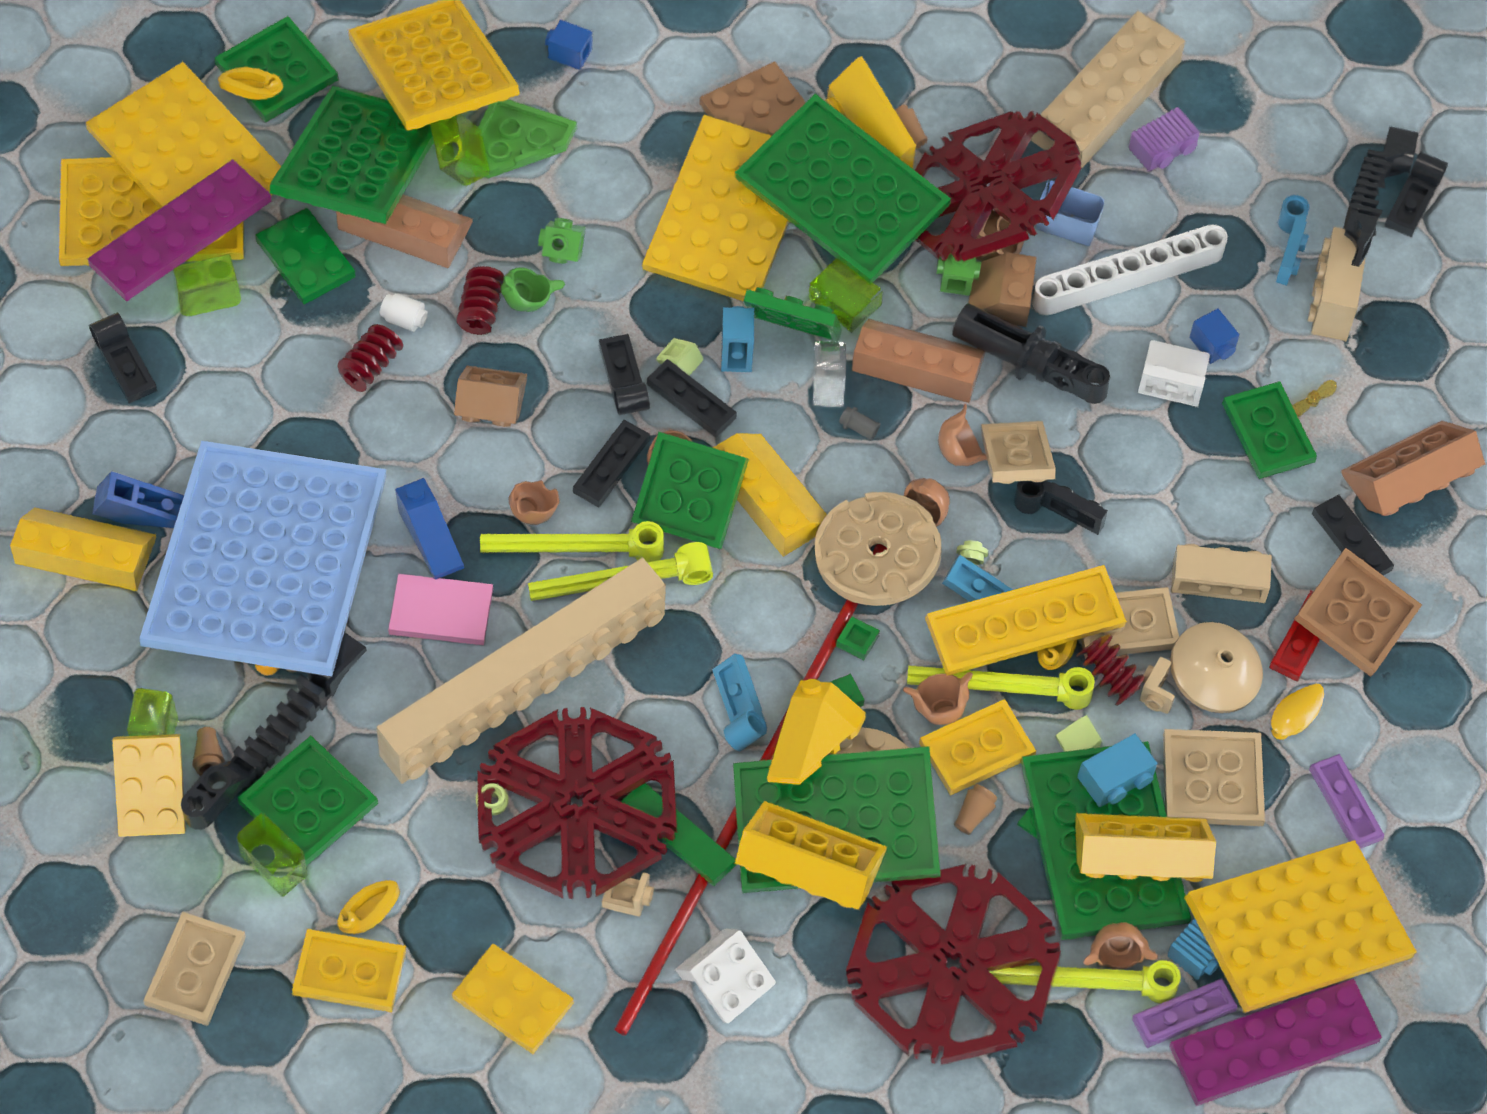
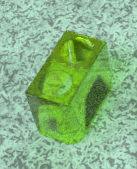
[430,114,490,186]
[173,254,241,316]
[809,258,883,333]
[127,688,178,736]
[237,813,308,897]

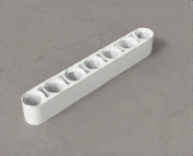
[1032,225,1228,315]

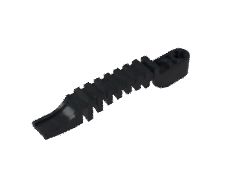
[1343,126,1419,267]
[181,632,367,830]

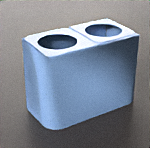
[1036,180,1104,247]

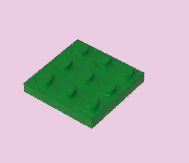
[214,16,339,123]
[744,287,842,342]
[631,432,749,549]
[238,735,378,867]

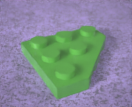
[460,99,577,179]

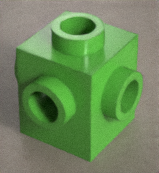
[538,218,586,264]
[936,254,981,296]

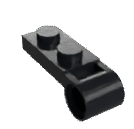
[1384,151,1448,238]
[89,312,157,403]
[599,333,650,415]
[1014,480,1108,535]

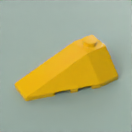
[767,679,866,784]

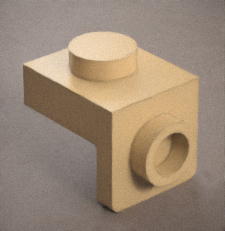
[1139,656,1175,714]
[602,873,654,917]

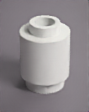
[380,293,428,332]

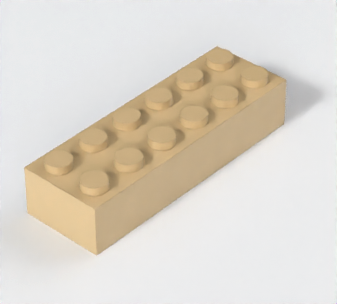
[1031,11,1185,169]

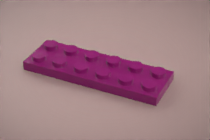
[87,159,272,302]
[1169,979,1382,1106]

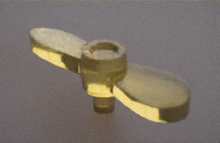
[1293,380,1337,417]

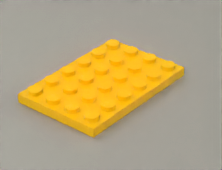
[348,0,520,131]
[85,62,281,209]
[642,115,790,301]
[59,157,244,266]
[1185,840,1417,1013]

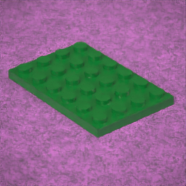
[270,85,444,224]
[735,94,951,285]
[1021,741,1191,940]
[733,746,941,893]

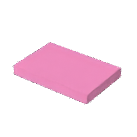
[388,574,493,645]

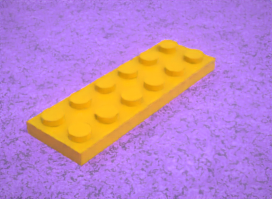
[925,565,1127,676]

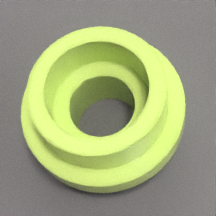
[956,540,988,565]
[476,783,509,816]

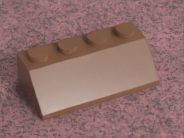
[336,194,473,269]
[852,319,985,403]
[1341,420,1485,516]

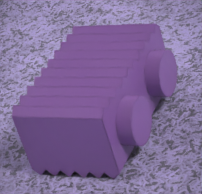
[1129,107,1200,172]

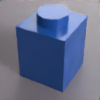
[545,19,592,70]
[1189,308,1240,364]

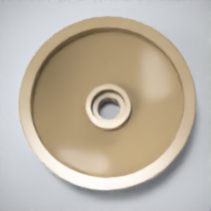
[1170,622,1263,713]

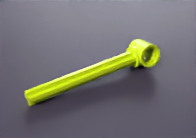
[480,521,664,562]
[528,542,714,601]
[907,666,1095,710]
[990,960,1181,1004]

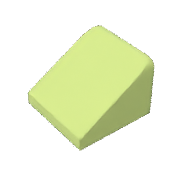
[656,338,703,376]
[1056,715,1101,752]

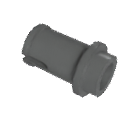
[839,407,881,441]

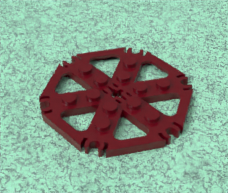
[915,111,1082,262]
[477,707,677,899]
[846,864,1061,1065]

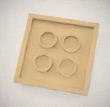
[1163,729,1265,826]

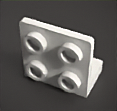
[1138,340,1210,407]
[675,928,776,1023]

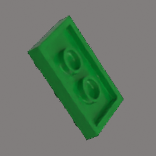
[255,207,356,305]
[1222,381,1317,479]

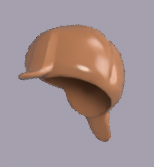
[938,403,987,467]
[904,478,950,527]
[903,672,973,725]
[1083,922,1158,969]

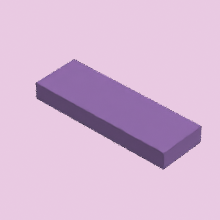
[1309,754,1385,849]
[1132,978,1238,1048]

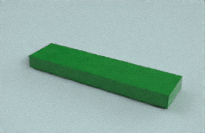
[621,783,737,886]

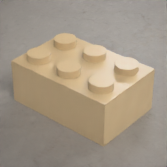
[1307,227,1366,341]

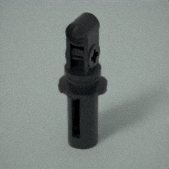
[952,303,1110,404]

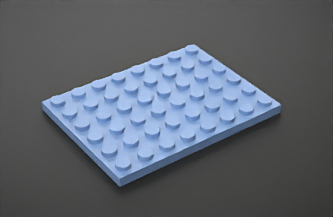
[139,441,386,676]

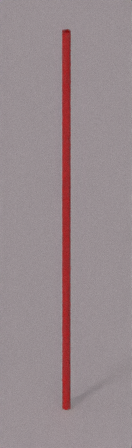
[615,544,887,1036]

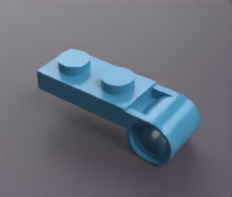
[1276,195,1309,286]
[942,555,1018,602]
[712,653,767,751]

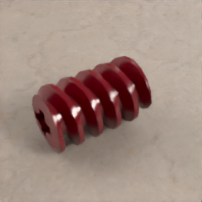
[456,266,505,335]
[337,324,404,392]
[1076,634,1145,706]

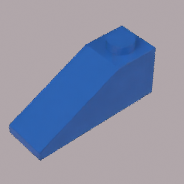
[92,471,184,528]
[395,478,464,580]

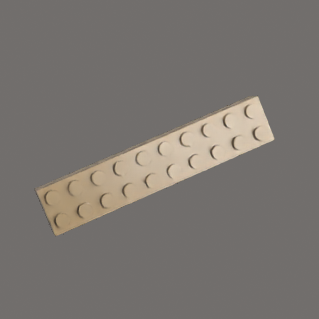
[376,557,666,784]

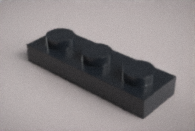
[647,359,737,438]
[573,419,650,508]
[1312,495,1394,575]

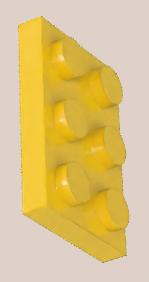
[919,699,1036,796]
[112,734,186,837]
[292,929,406,1012]
[452,944,574,1054]

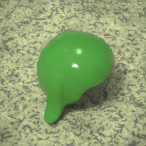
[500,268,565,312]

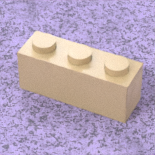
[1171,544,1272,603]

